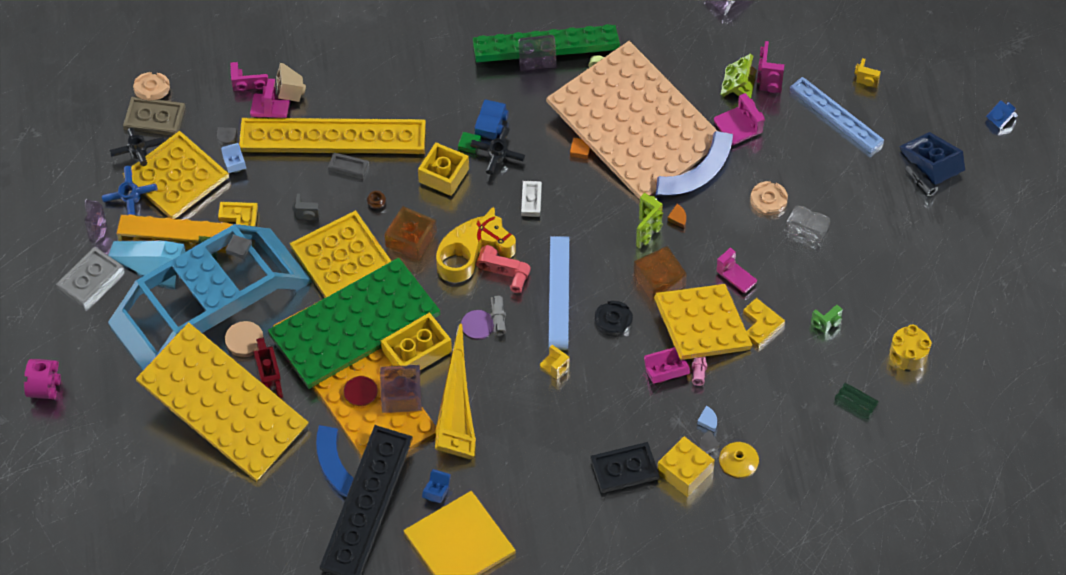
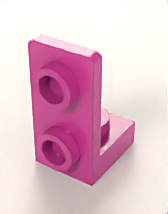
[230,62,268,91]
[716,247,757,293]

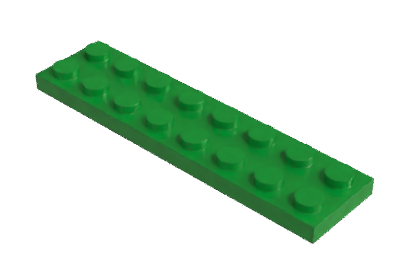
[473,24,620,62]

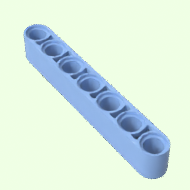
[549,236,569,350]

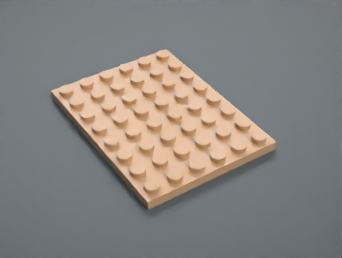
[546,41,717,199]

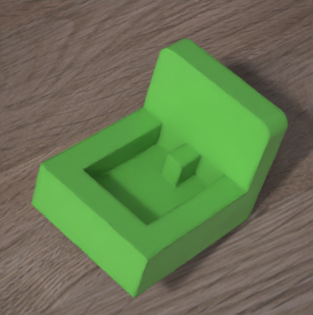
[811,305,843,333]

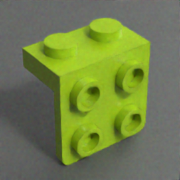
[636,193,663,249]

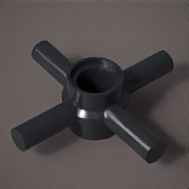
[470,127,525,175]
[109,128,165,166]

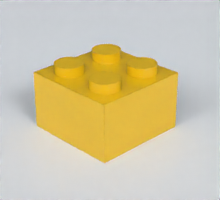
[418,142,469,196]
[657,436,715,497]

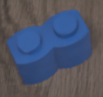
[475,99,509,140]

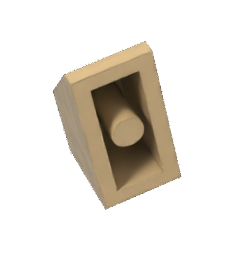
[276,63,306,102]

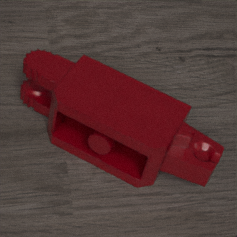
[253,337,283,398]

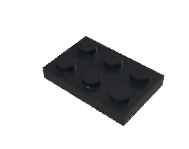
[590,442,660,493]

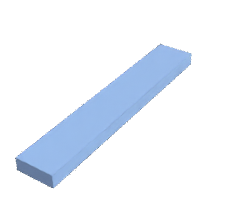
[789,77,884,153]

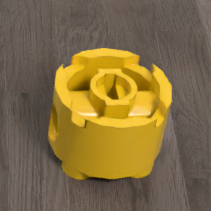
[890,324,932,371]

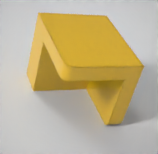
[540,345,570,380]

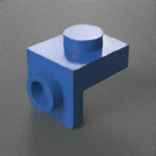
[986,100,1018,129]
[422,469,451,503]

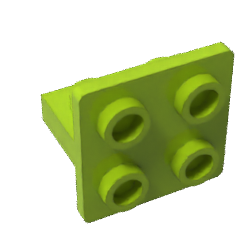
[721,54,757,99]

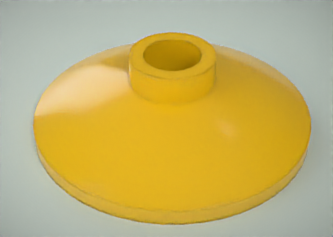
[719,442,759,478]

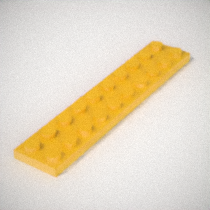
[239,118,426,154]

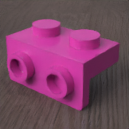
[644,347,690,384]

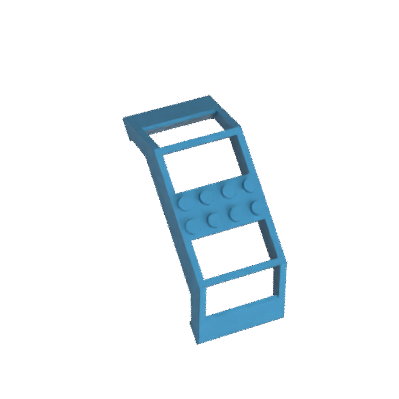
[108,224,312,370]

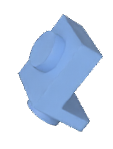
[221,143,246,173]

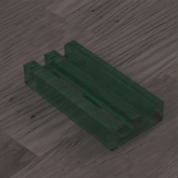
[834,382,879,419]

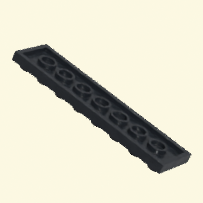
[319,425,413,575]

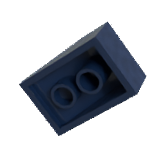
[900,132,965,185]

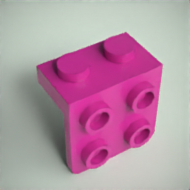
[757,41,785,93]
[714,93,765,145]

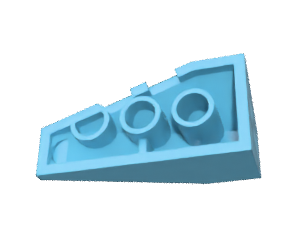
[108,241,185,288]

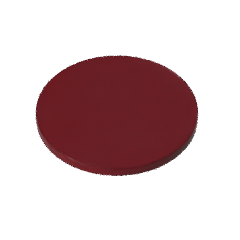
[344,376,378,406]

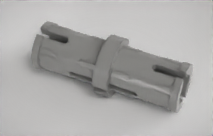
[491,296,506,336]

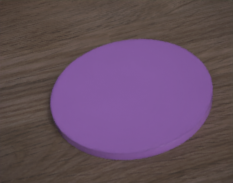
[461,310,494,339]

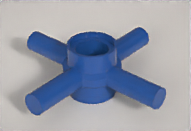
[102,166,157,215]

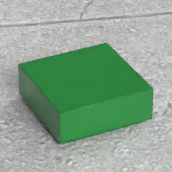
[458,132,481,154]

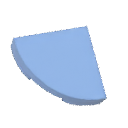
[697,406,717,432]

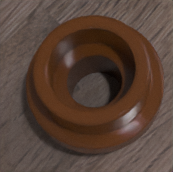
[367,191,386,209]

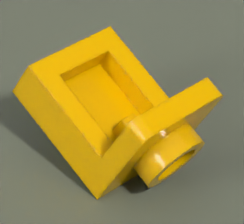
[854,58,881,88]

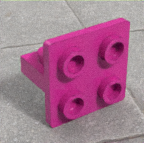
[250,79,290,118]

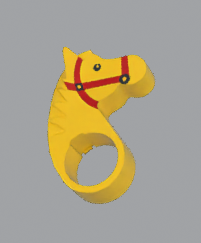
[436,207,516,283]

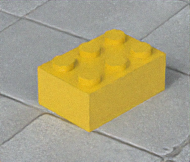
[381,312,452,380]

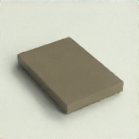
[123,97,186,136]

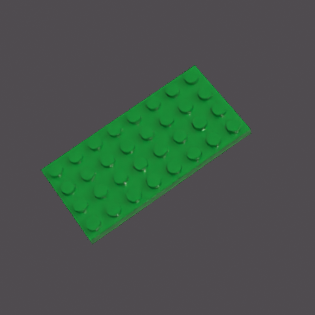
[268,257,441,389]

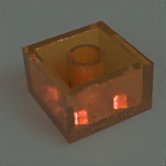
[384,206,437,261]
[634,246,687,302]

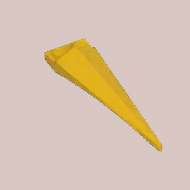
[435,324,476,460]

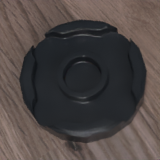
[594,300,633,336]

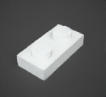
[521,181,542,217]

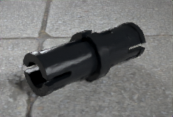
[905,163,937,196]

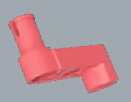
[476,245,531,293]

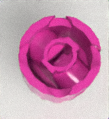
[24,359,61,400]

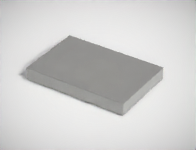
[56,247,124,307]

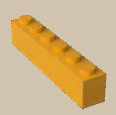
[117,214,233,253]

